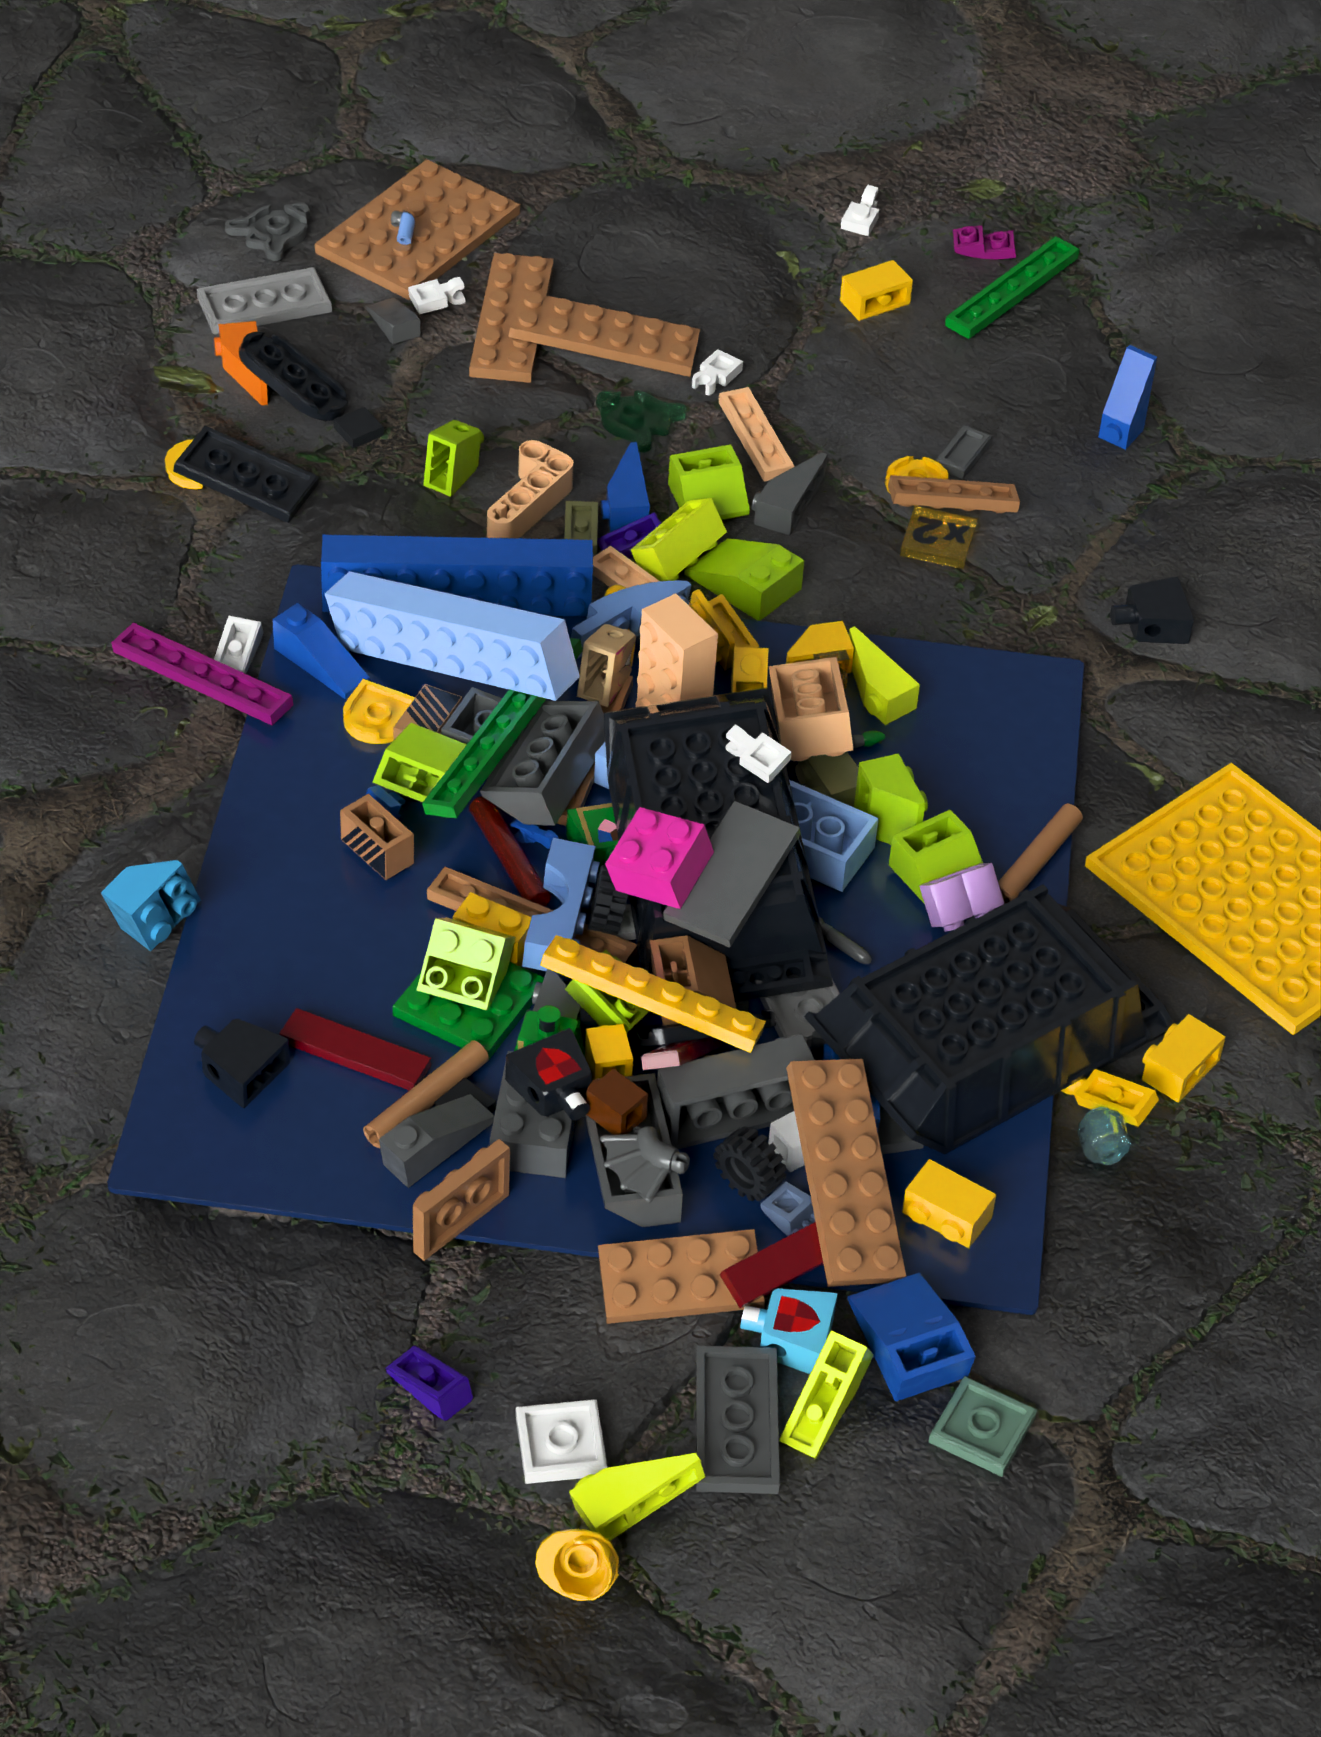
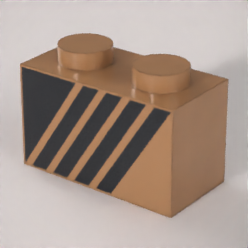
[393,684,462,740]
[340,794,414,880]

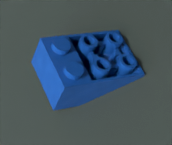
[847,1272,976,1402]

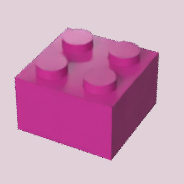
[605,807,714,909]

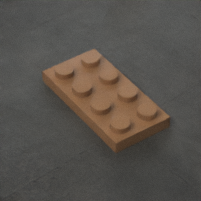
[598,1229,765,1324]

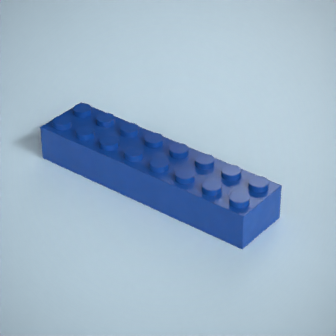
[321,535,593,617]

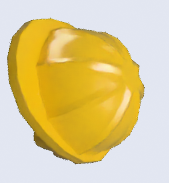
[535,1529,619,1601]

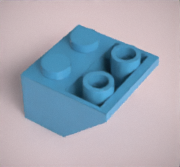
[101,860,201,951]

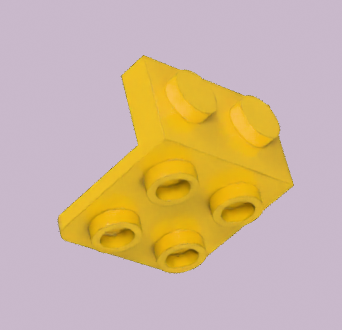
[689,589,759,671]

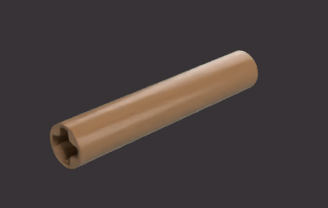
[998,804,1083,904]
[363,1040,489,1148]

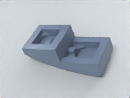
[761,1182,815,1236]

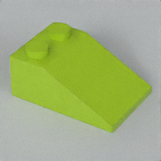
[684,538,804,621]

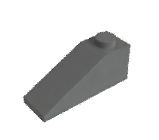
[751,452,828,536]
[379,1094,494,1188]

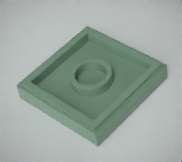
[929,1376,1037,1477]

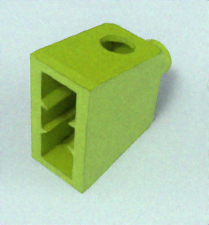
[423,420,484,497]

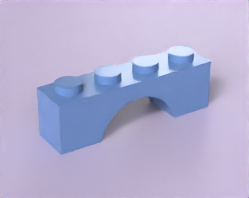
[522,838,600,974]

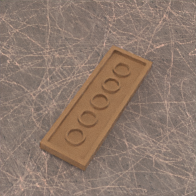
[469,253,554,383]
[508,290,700,377]
[786,1059,906,1287]

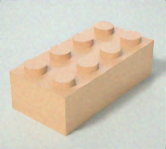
[636,593,718,707]
[769,657,853,761]

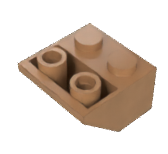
[650,935,737,1026]

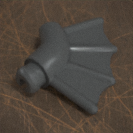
[600,1127,690,1203]

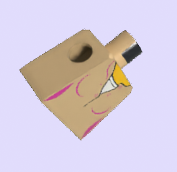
[577,624,636,707]

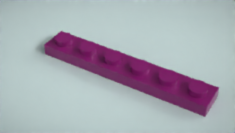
[111,623,294,725]

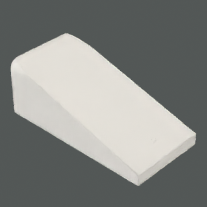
[214,615,264,674]

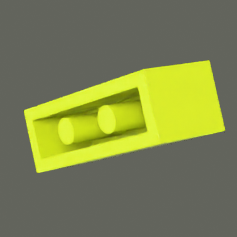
[630,498,727,581]

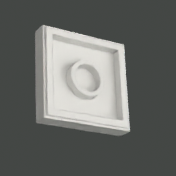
[516,1399,607,1484]

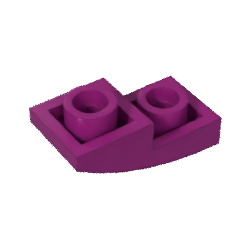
[953,225,1016,259]

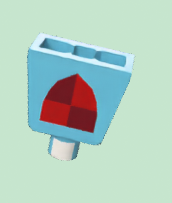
[740,1288,837,1374]

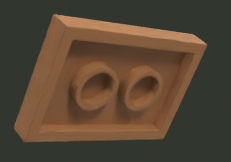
[413,1139,510,1261]

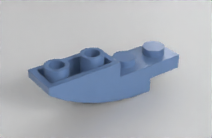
[571,581,691,658]

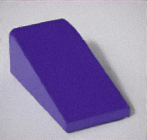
[597,512,661,559]
[385,1345,473,1421]

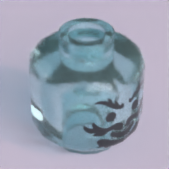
[1077,1107,1131,1165]

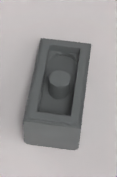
[366,298,420,344]

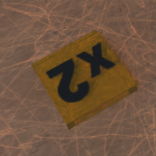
[900,506,977,569]

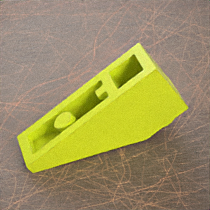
[849,626,920,725]
[779,1330,874,1459]
[569,1453,705,1541]

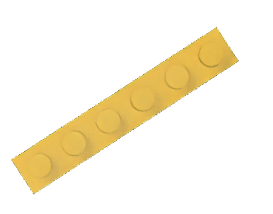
[540,935,766,1053]

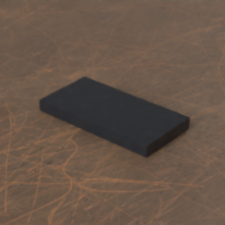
[173,426,319,523]

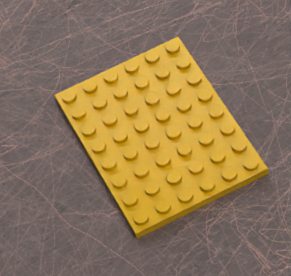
[1085,762,1321,1036]

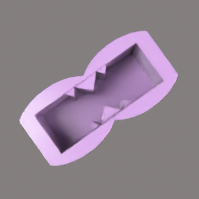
[919,863,1004,932]

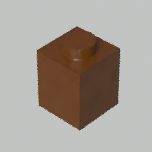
[586,1068,648,1135]

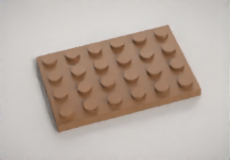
[315,159,520,300]

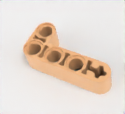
[487,440,574,538]

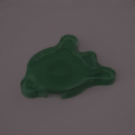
[596,390,687,453]

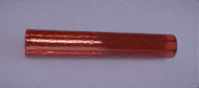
[469,796,551,907]

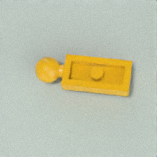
[1061,1069,1159,1127]

